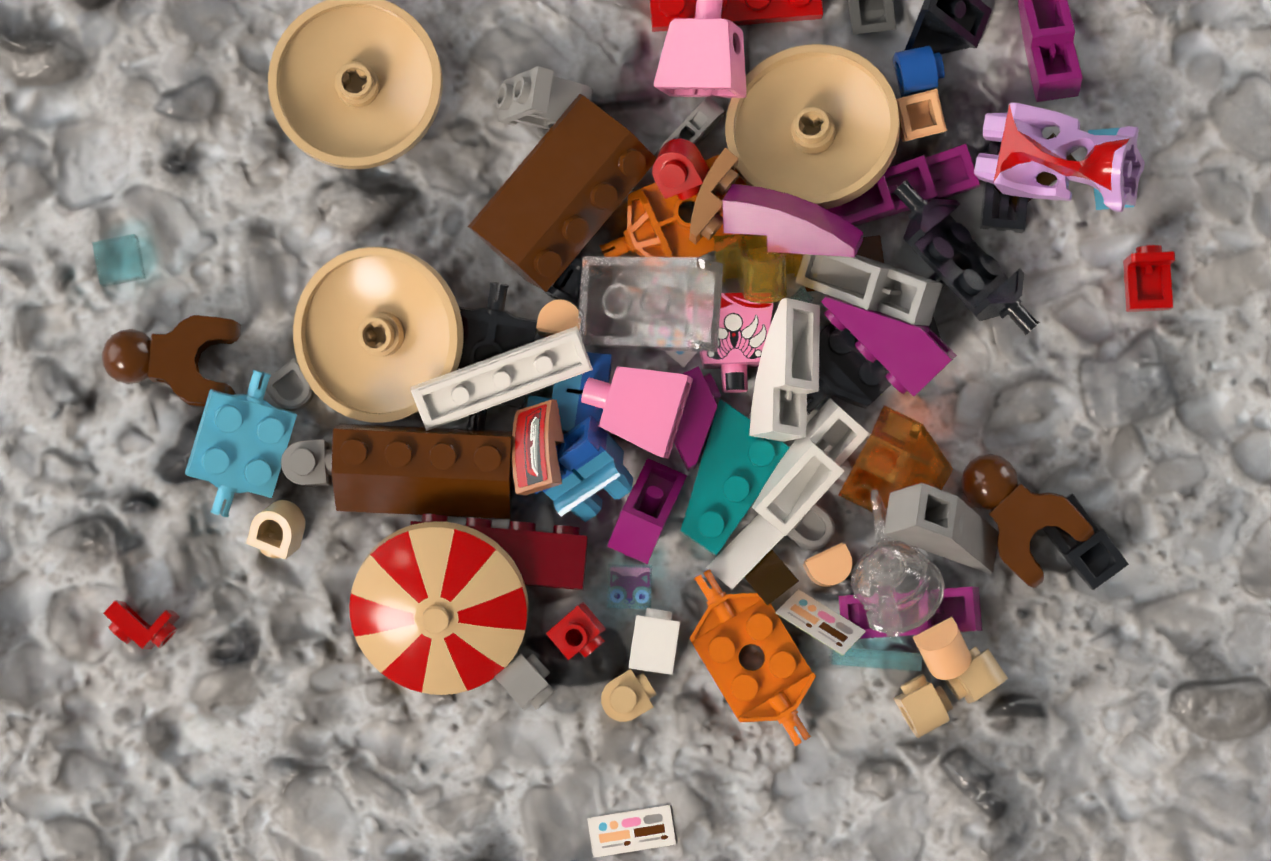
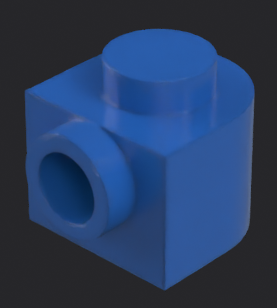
[892,46,945,98]

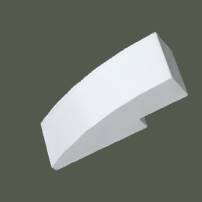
[749,298,820,442]
[752,398,869,536]

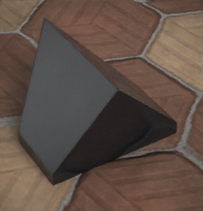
[904,0,992,54]

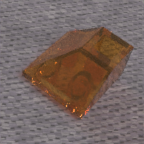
[838,405,953,519]

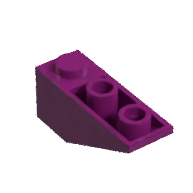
[821,295,957,397]

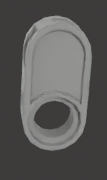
[654,97,726,158]

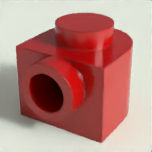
[652,138,709,201]
[546,602,606,660]

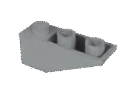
[884,483,998,574]

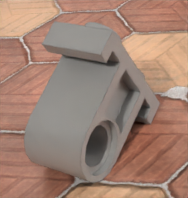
[496,66,593,130]

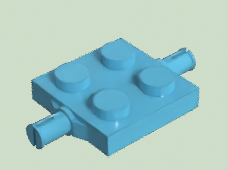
[185,369,297,517]

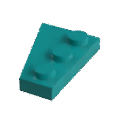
[680,399,790,556]

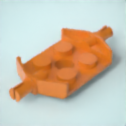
[689,569,816,746]

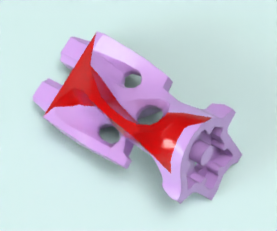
[974,103,1145,212]

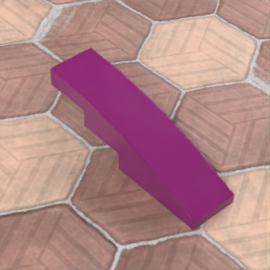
[826,144,981,226]

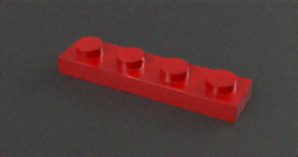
[650,0,823,32]

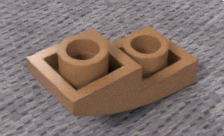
[689,148,739,245]

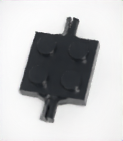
[457,282,537,430]

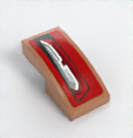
[512,399,564,495]

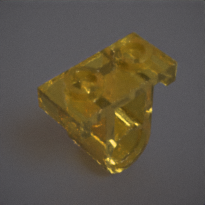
[714,234,803,303]

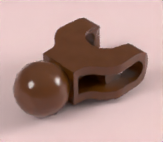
[102,315,241,407]
[961,454,1095,588]

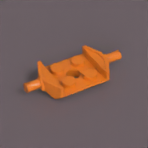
[599,155,753,276]

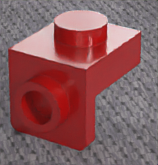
[1123,245,1176,312]
[103,600,180,649]

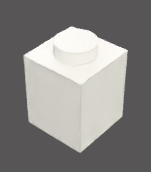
[628,608,680,675]

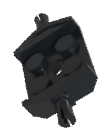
[893,180,1040,335]
[807,272,946,415]

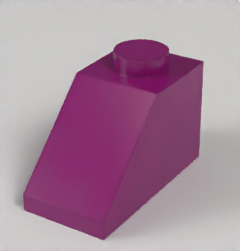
[674,366,721,471]
[607,458,687,564]

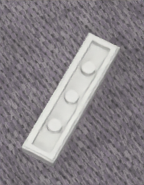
[410,326,593,431]

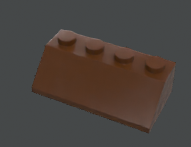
[467,94,656,292]
[331,423,513,519]

